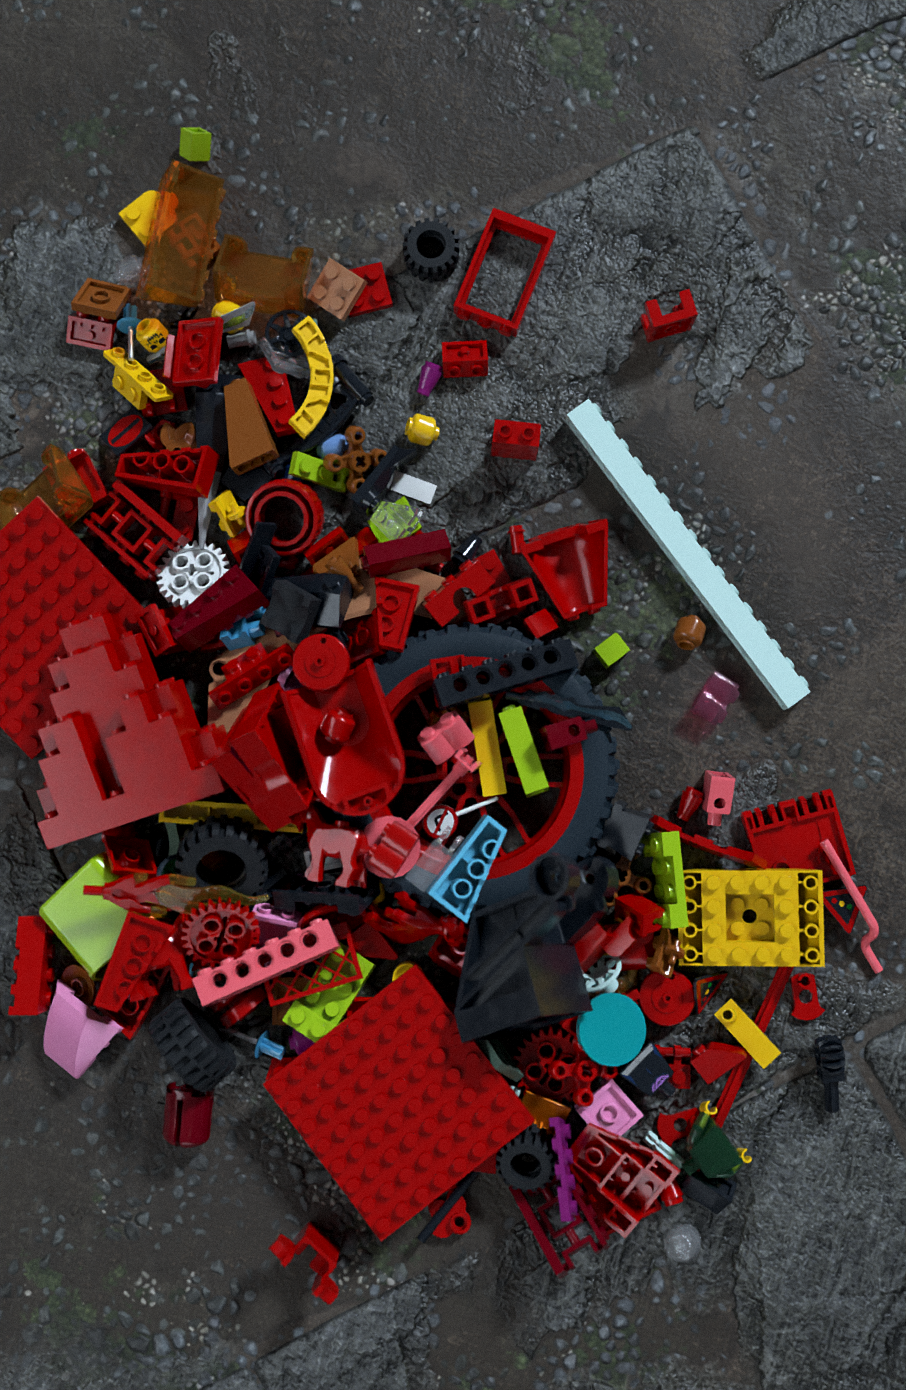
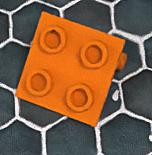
[522,1091,571,1135]

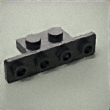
[239,521,281,597]

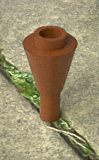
[325,555,364,593]

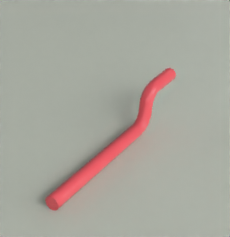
[820,839,883,974]

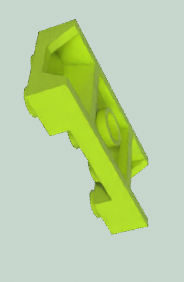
[642,831,689,929]
[282,941,376,1042]

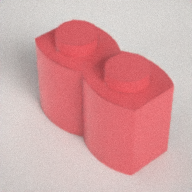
[417,710,475,765]

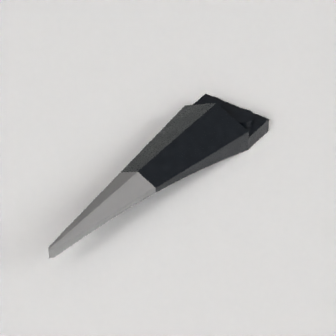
[195,374,244,550]

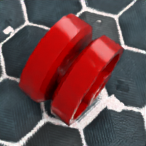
[209,969,267,1029]

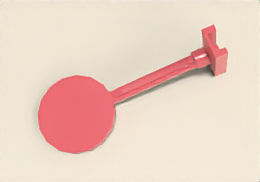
[363,748,483,879]

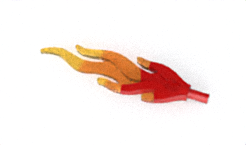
[83,872,269,915]

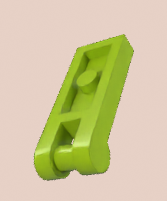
[288,451,349,492]

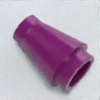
[417,361,442,397]

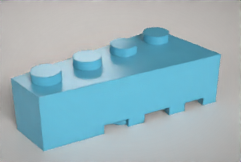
[425,815,507,923]

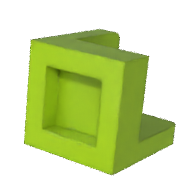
[179,127,212,161]
[592,633,630,669]

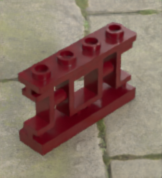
[508,1159,610,1279]

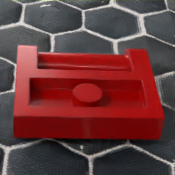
[154,491,198,543]

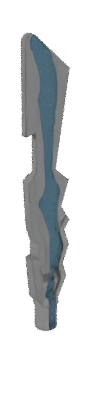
[146,302,256,365]

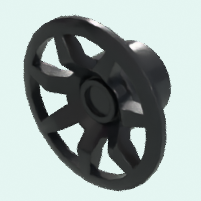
[265,309,307,357]

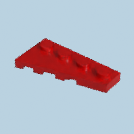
[238,354,297,437]
[94,911,175,1012]

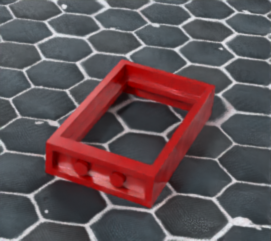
[454,208,556,337]

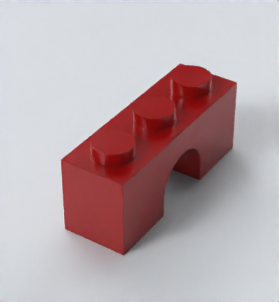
[421,559,495,627]
[461,577,539,625]

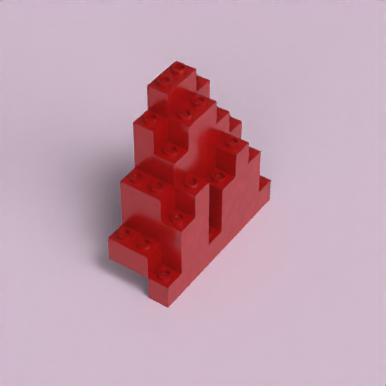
[37,611,230,850]

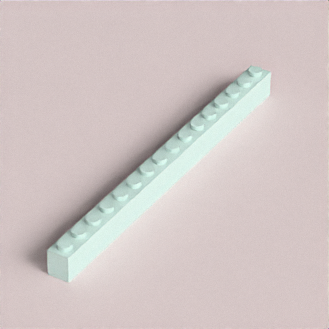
[565,399,810,710]

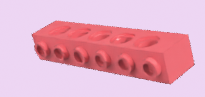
[192,918,341,1007]

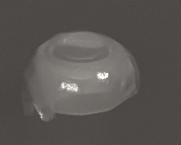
[664,1224,702,1262]

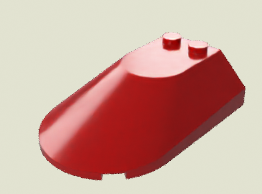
[280,658,406,816]

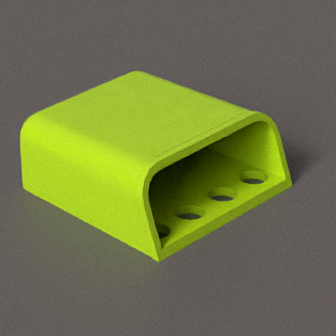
[39,851,176,982]

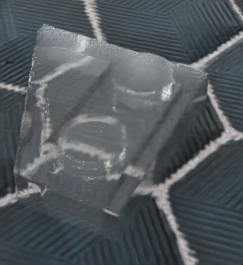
[259,337,310,379]
[370,501,426,540]

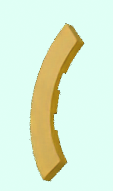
[288,315,334,439]

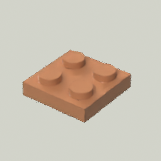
[307,258,368,322]

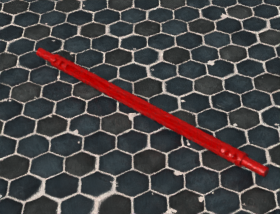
[686,967,794,1177]

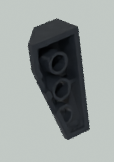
[266,573,354,630]

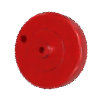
[292,634,351,692]
[638,969,695,1026]

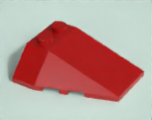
[569,1122,681,1238]

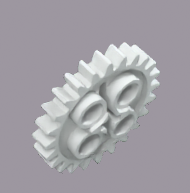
[156,540,231,610]

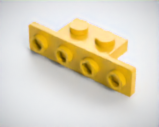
[103,347,174,410]

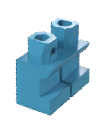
[219,606,267,651]

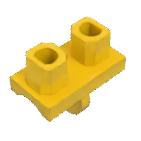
[208,490,246,537]

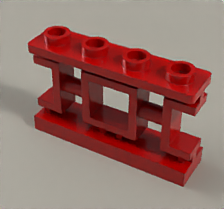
[83,479,190,582]

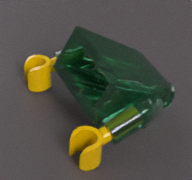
[681,1100,752,1178]

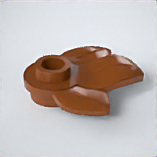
[160,422,197,451]

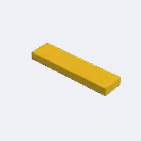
[468,700,507,797]

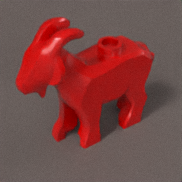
[292,794,371,888]
[363,891,465,947]
[129,903,195,1003]

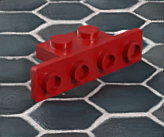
[299,526,378,576]
[208,642,294,710]

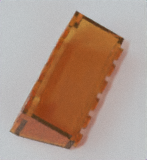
[136,159,226,307]

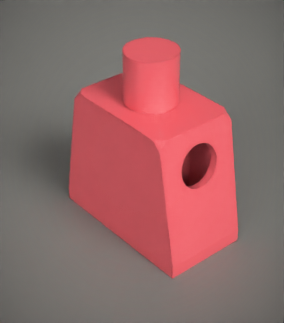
[702,770,735,826]

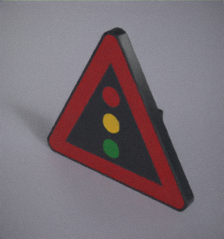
[823,885,867,934]
[692,970,728,1015]

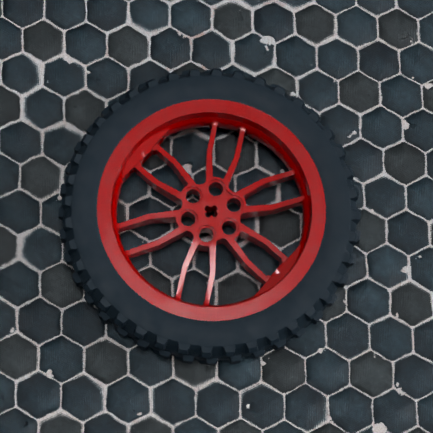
[331,622,620,917]

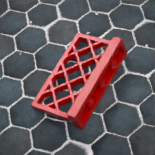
[257,922,363,1007]

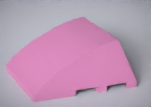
[44,979,123,1079]

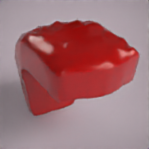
[144,419,177,450]

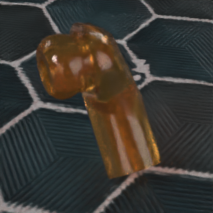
[615,969,639,993]

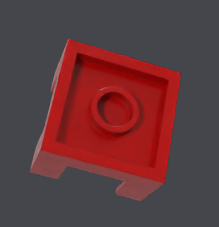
[640,289,698,343]

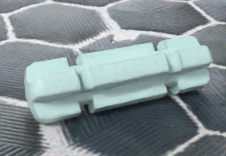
[643,1131,685,1169]

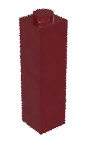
[360,529,451,578]

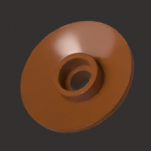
[61,964,96,1008]

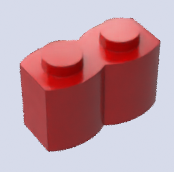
[367,821,420,879]

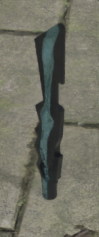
[505,690,632,731]

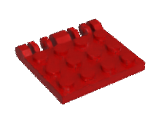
[740,789,856,883]

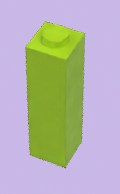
[498,705,549,798]

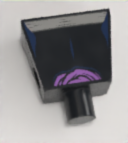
[618,1038,676,1099]

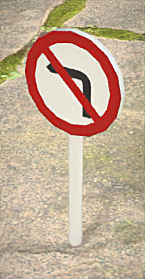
[423,796,499,839]

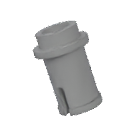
[227,329,257,349]

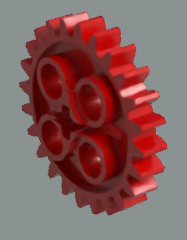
[181,897,260,969]
[514,1027,584,1104]

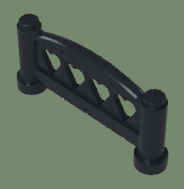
[262,354,374,479]

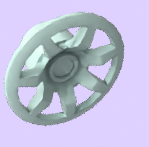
[583,955,622,994]

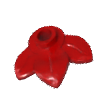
[428,1189,471,1238]

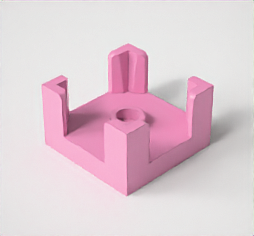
[574,1079,644,1136]

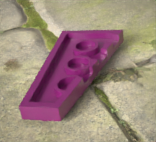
[549,1117,578,1222]

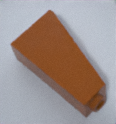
[224,377,280,476]

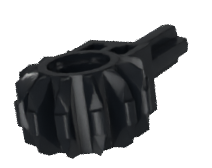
[814,1035,846,1113]

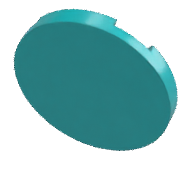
[576,992,646,1067]

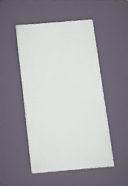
[390,471,437,504]

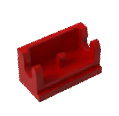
[615,892,665,937]

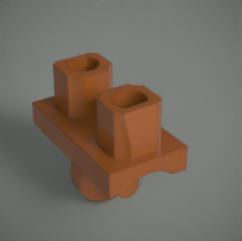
[646,928,685,978]

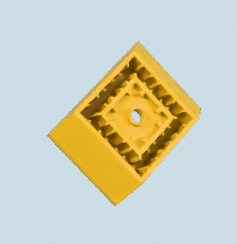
[678,868,825,967]

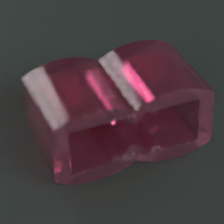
[689,671,740,725]

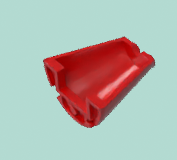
[519,519,608,621]

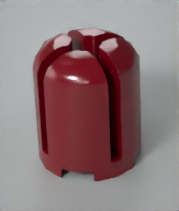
[162,1082,215,1148]

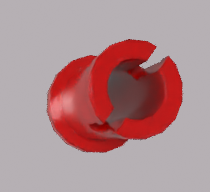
[507,525,525,555]

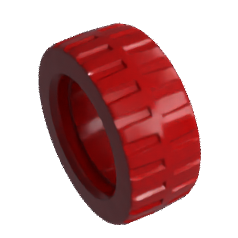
[245,478,325,557]

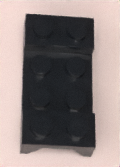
[272,872,381,916]

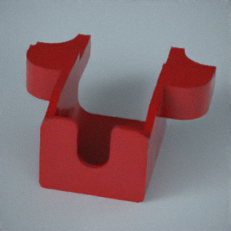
[575,916,638,974]
[268,1221,341,1305]

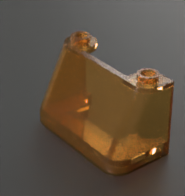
[212,234,314,318]
[0,444,93,530]

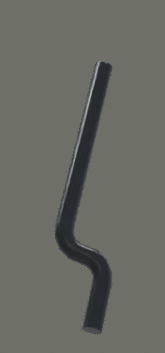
[417,1153,525,1243]

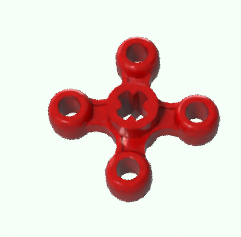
[548,1035,618,1107]

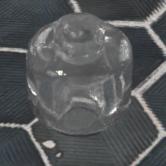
[114,254,150,289]

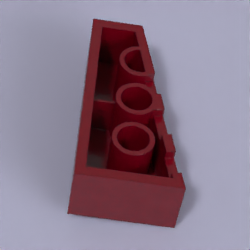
[167,564,270,653]

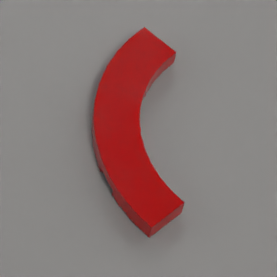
[651,814,768,870]

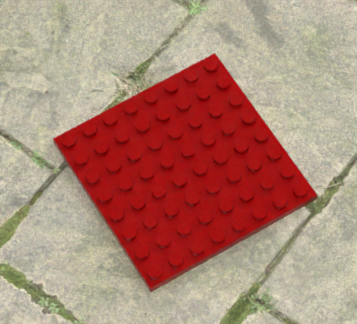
[0,496,152,760]
[263,964,535,1242]

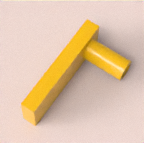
[714,999,781,1069]

